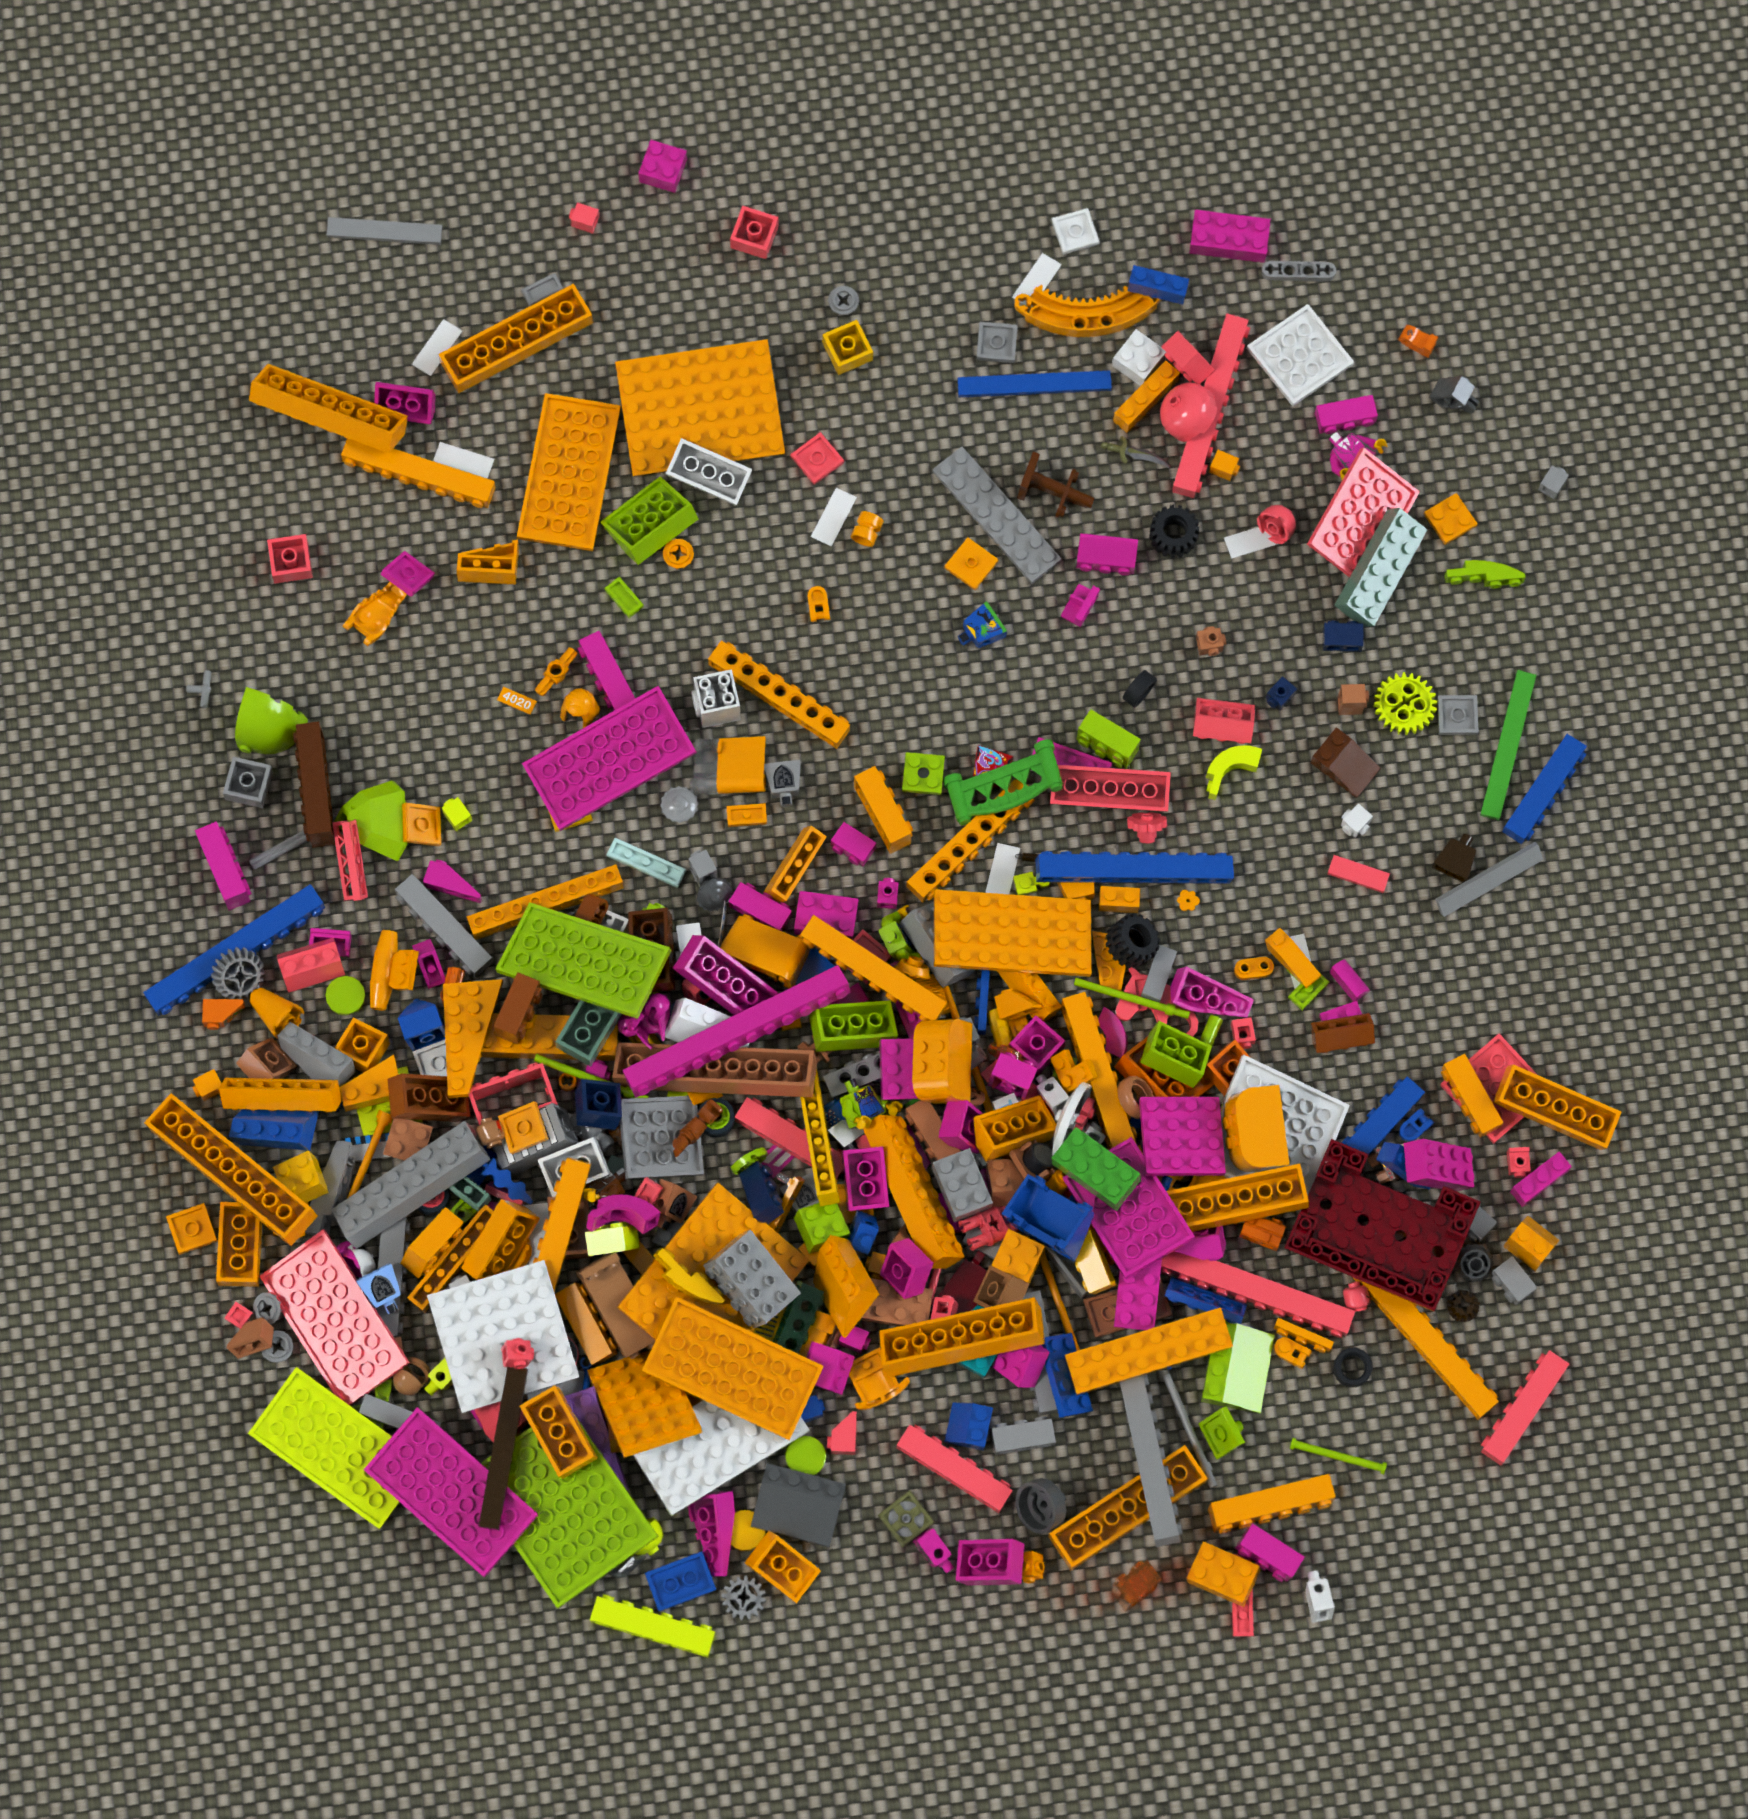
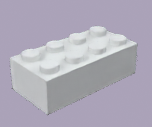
[665,438,752,506]

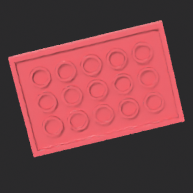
[1307,448,1420,578]

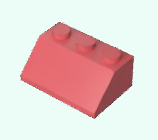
[1193,698,1255,744]
[277,937,345,993]

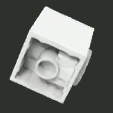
[691,669,741,728]

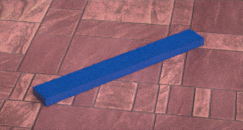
[957,370,1112,398]

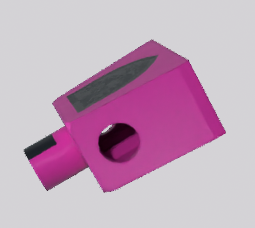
[913,1528,954,1574]

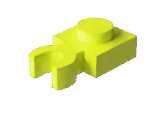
[1013,872,1050,895]

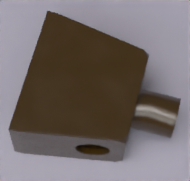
[1432,833,1476,883]

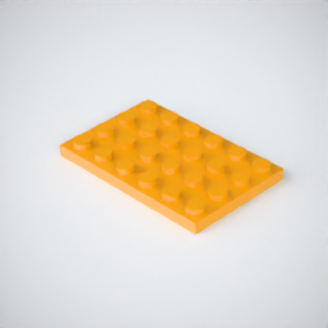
[587,1350,702,1458]

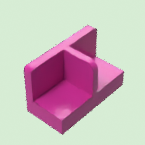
[1061,584,1100,627]

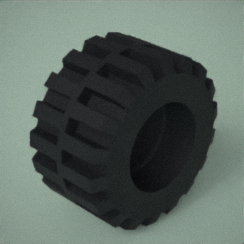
[1149,505,1199,558]
[1105,913,1160,968]

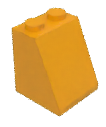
[1503,1216,1560,1271]

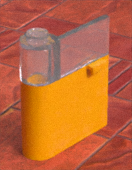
[690,736,766,795]

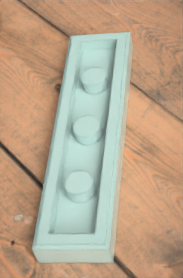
[607,838,686,888]

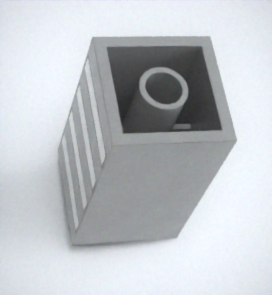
[493,1103,579,1175]

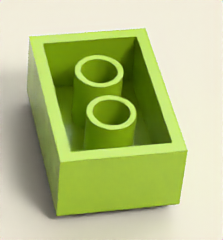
[1076,709,1141,769]
[1140,1021,1212,1088]

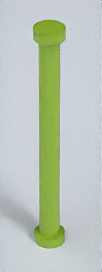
[1289,1437,1387,1475]

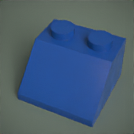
[944,1403,993,1451]

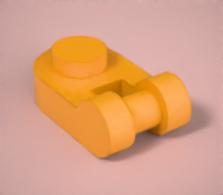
[808,586,830,622]
[1274,1337,1312,1369]

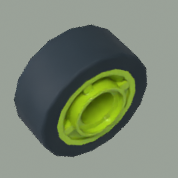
[697,1098,735,1138]

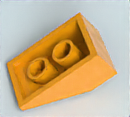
[744,1531,821,1603]

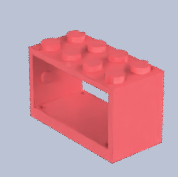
[469,1062,558,1125]

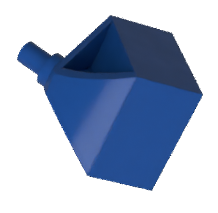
[398,999,445,1052]

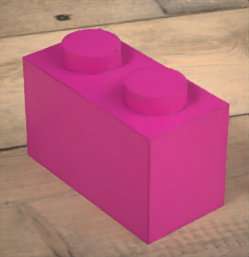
[831,822,877,867]

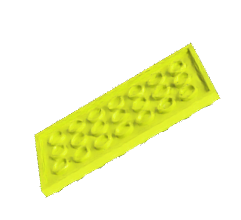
[248,1367,399,1529]

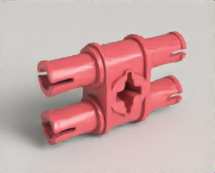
[958,1206,1020,1251]

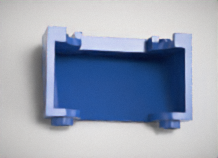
[1001,1174,1094,1261]

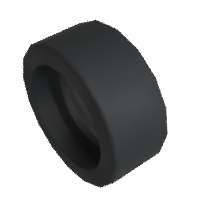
[1122,670,1157,708]
[1333,1348,1372,1387]

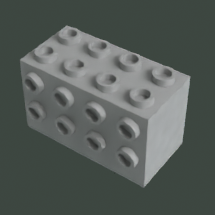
[703,1230,801,1329]

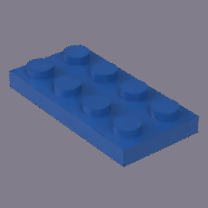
[1165,1277,1247,1324]
[1041,1333,1093,1418]

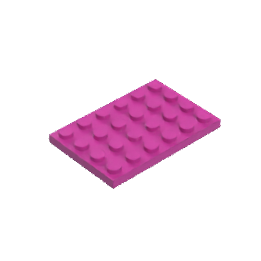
[1062,1137,1195,1279]

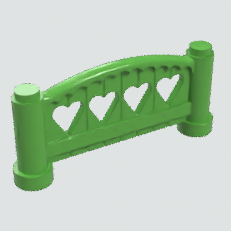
[943,739,1063,826]

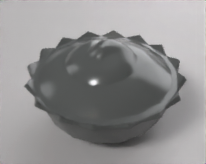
[696,878,733,912]
[1455,1243,1494,1283]

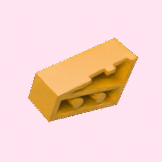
[457,539,519,585]

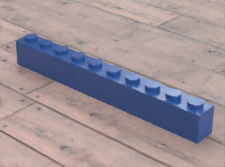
[1035,851,1234,884]
[143,884,325,1016]

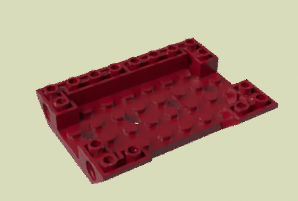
[1284,1139,1481,1312]

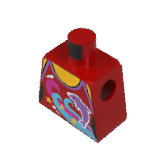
[973,745,1014,794]

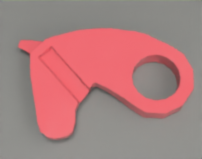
[1115,967,1198,1037]

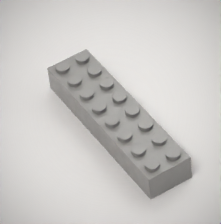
[331,1121,490,1249]

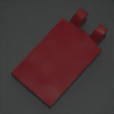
[930,1251,987,1314]

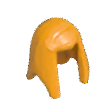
[560,688,600,728]

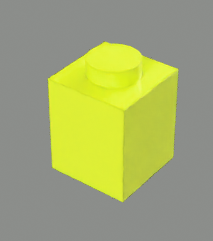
[442,797,472,831]

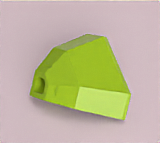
[334,781,408,861]

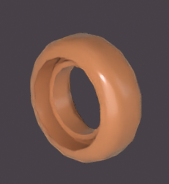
[1117,1076,1154,1119]

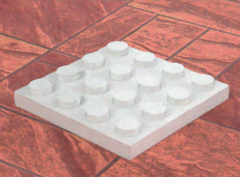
[1247,304,1354,406]

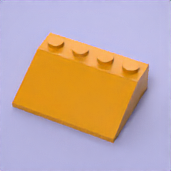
[813,1235,879,1338]

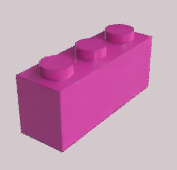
[1315,395,1378,434]
[729,882,792,931]
[1510,1151,1572,1207]

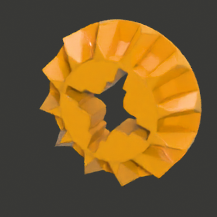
[663,539,694,570]

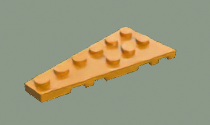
[443,979,503,1098]

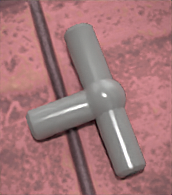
[186,670,212,709]

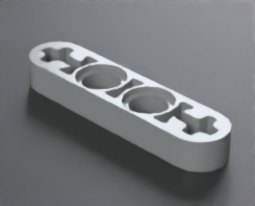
[1261,261,1336,281]

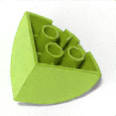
[235,687,308,755]

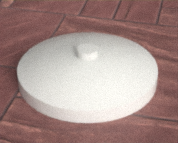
[1052,1082,1092,1155]

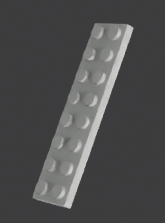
[932,447,1062,584]

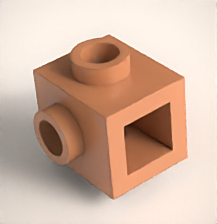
[1196,626,1226,656]

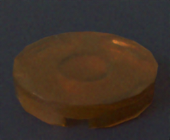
[987,1042,1026,1062]

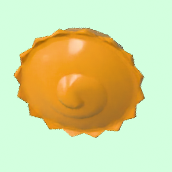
[894,956,931,979]

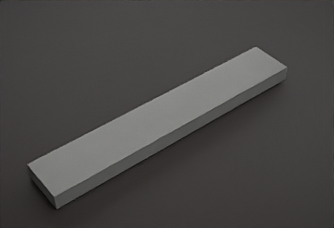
[326,217,443,245]
[1435,842,1543,917]

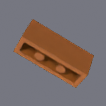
[1311,1013,1375,1053]

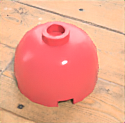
[1257,505,1296,544]

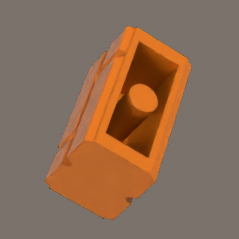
[1239,1218,1286,1251]

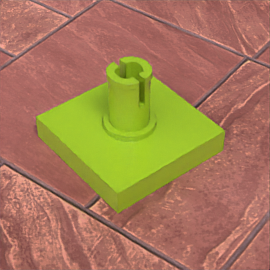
[1199,1406,1245,1460]

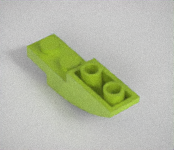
[1444,560,1526,589]

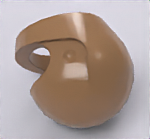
[393,1357,431,1396]

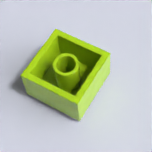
[794,1203,850,1254]

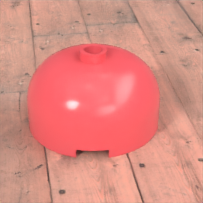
[1160,383,1217,442]

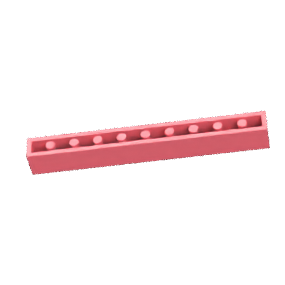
[1172,314,1251,498]
[1160,1251,1355,1338]

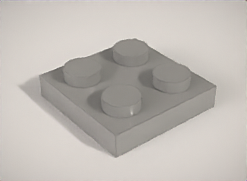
[976,322,1018,363]
[1437,695,1479,735]

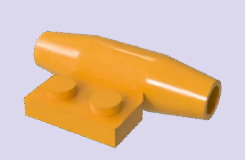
[370,930,419,1011]

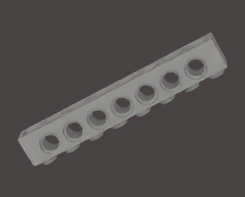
[823,1017,980,1100]

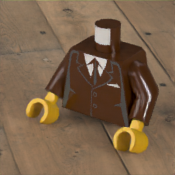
[584,1168,625,1208]

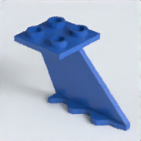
[467,1146,533,1205]

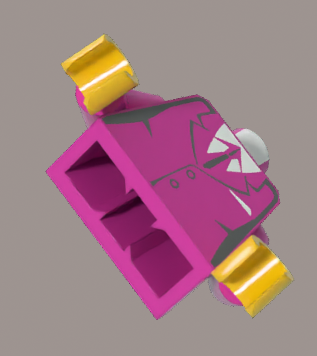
[1329,432,1388,480]

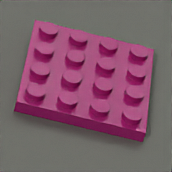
[1139,1097,1226,1176]

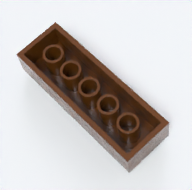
[293,721,335,848]

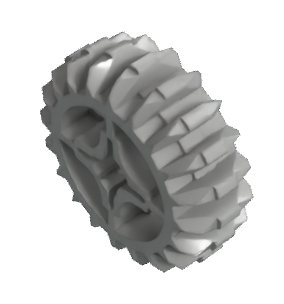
[211,947,265,999]

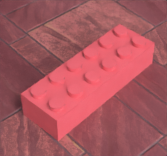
[1050,765,1171,812]

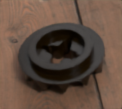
[1447,1290,1479,1322]

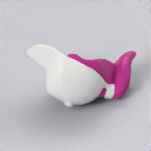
[336,1241,376,1278]

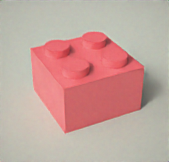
[730,206,779,259]
[1161,331,1215,384]
[267,534,313,584]

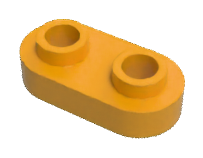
[1234,957,1274,980]

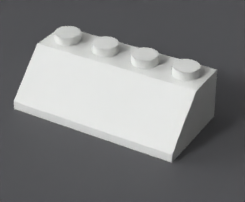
[665,998,749,1048]

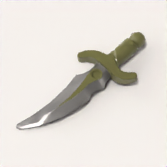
[1101,436,1170,468]

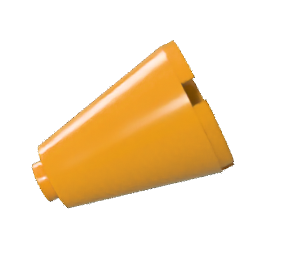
[250,988,304,1039]

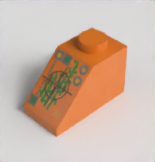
[202,999,245,1030]

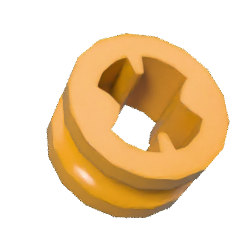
[559,1073,577,1091]

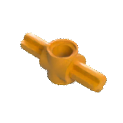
[535,647,578,696]

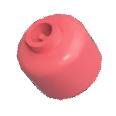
[1343,1281,1371,1312]

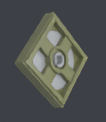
[878,1490,935,1548]

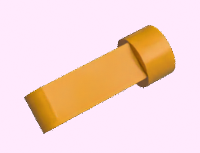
[798,1309,836,1357]

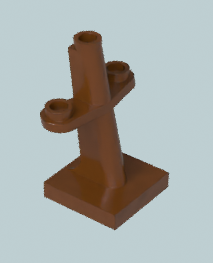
[1017,452,1095,518]

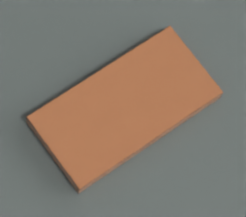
[1083,1278,1172,1339]

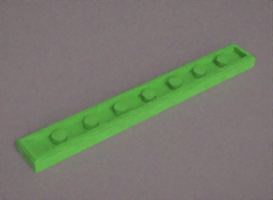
[1480,670,1536,820]

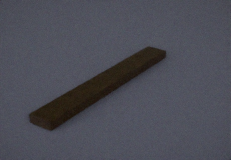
[478,1367,528,1531]

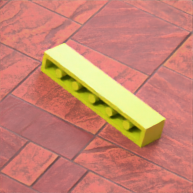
[590,1595,715,1658]

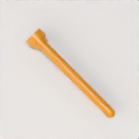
[347,1110,393,1198]

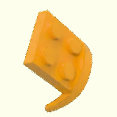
[849,1347,910,1410]

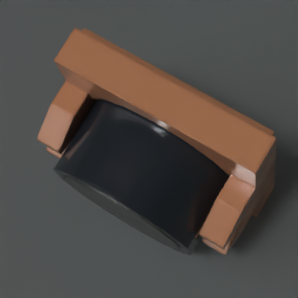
[1009,1140,1056,1182]

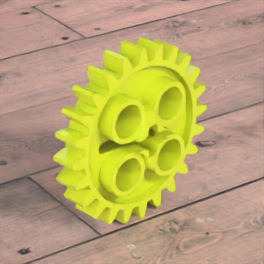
[1373,672,1437,735]

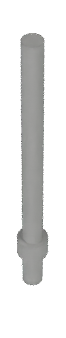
[1163,1374,1217,1488]

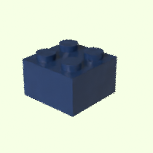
[575,1079,622,1130]

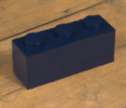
[739,1161,784,1224]

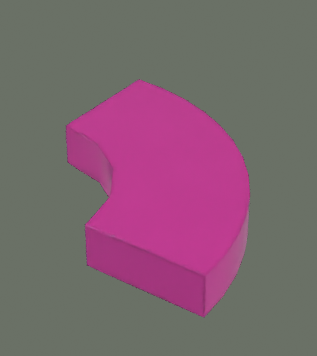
[1098,1007,1127,1058]

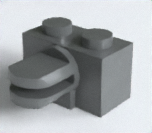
[1429,375,1479,413]

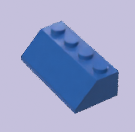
[229,1109,319,1151]

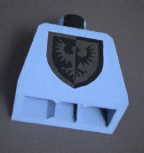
[356,1263,401,1314]

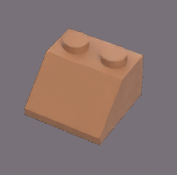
[236,1037,297,1079]

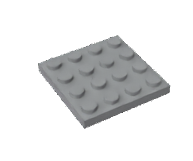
[620,1096,704,1180]

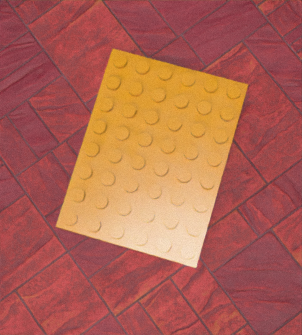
[615,339,785,477]
[617,1183,809,1340]

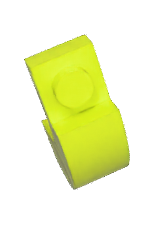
[1206,745,1262,800]

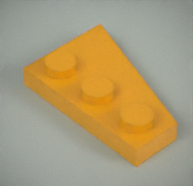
[1092,931,1131,991]

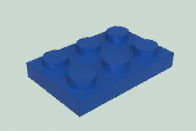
[645,1552,717,1612]

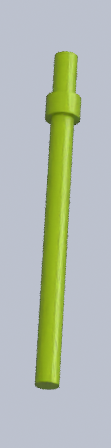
[1074,978,1190,1019]
[534,1054,649,1099]

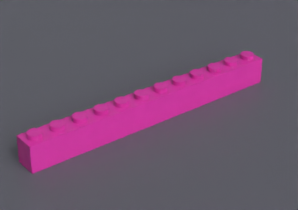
[623,965,851,1098]

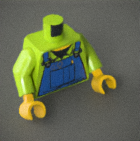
[878,905,925,963]
[840,1078,903,1129]

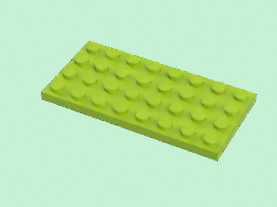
[495,902,671,1019]

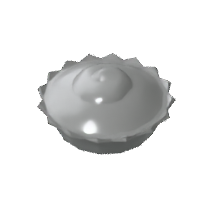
[660,786,699,823]

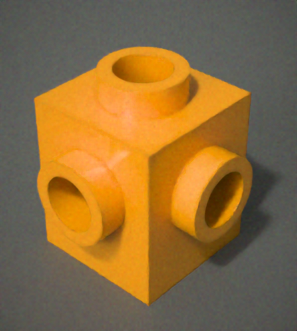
[1022,1551,1045,1583]

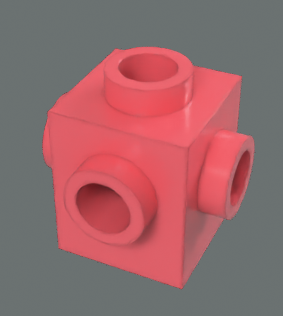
[501,1338,534,1369]

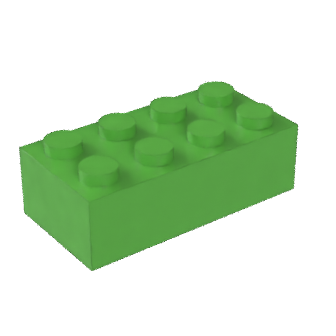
[1052,1127,1141,1211]

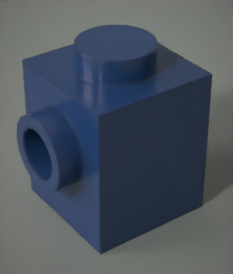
[1265,676,1297,711]

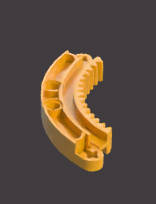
[1014,285,1162,337]

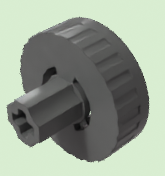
[1015,1478,1067,1534]

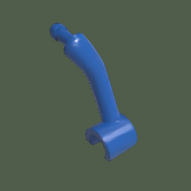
[580,1357,593,1390]

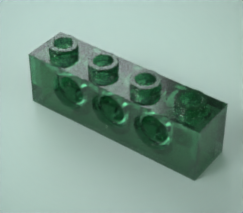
[772,1281,824,1355]

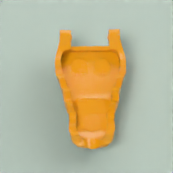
[343,581,407,646]

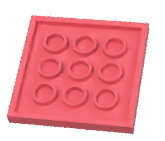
[1440,1033,1536,1144]

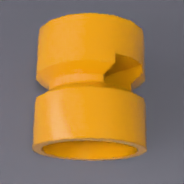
[851,511,884,547]

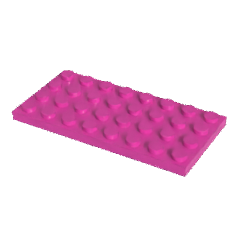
[522,686,697,831]
[363,1407,539,1577]

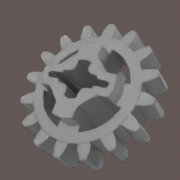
[722,1576,766,1621]

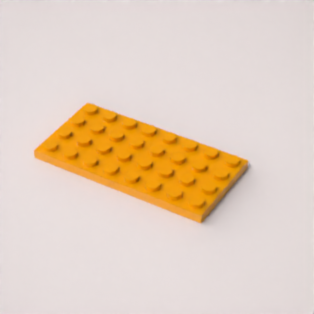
[517,393,621,551]
[934,889,1092,977]
[641,1297,824,1440]

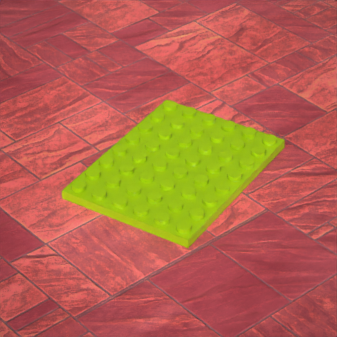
[481,1414,659,1609]

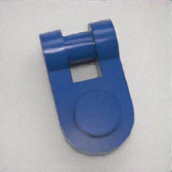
[1399,1108,1435,1142]

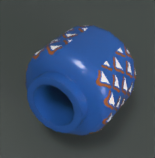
[824,1098,846,1127]

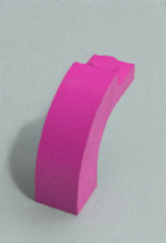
[586,1195,660,1234]

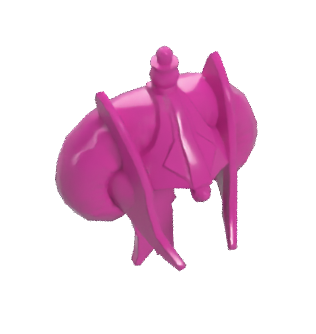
[617,993,670,1050]

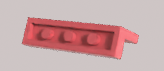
[332,819,368,901]

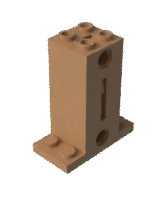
[575,1252,656,1359]

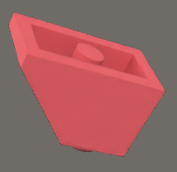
[827,1411,857,1455]

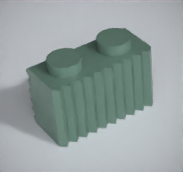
[449,1176,492,1212]

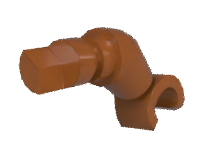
[672,1099,723,1157]

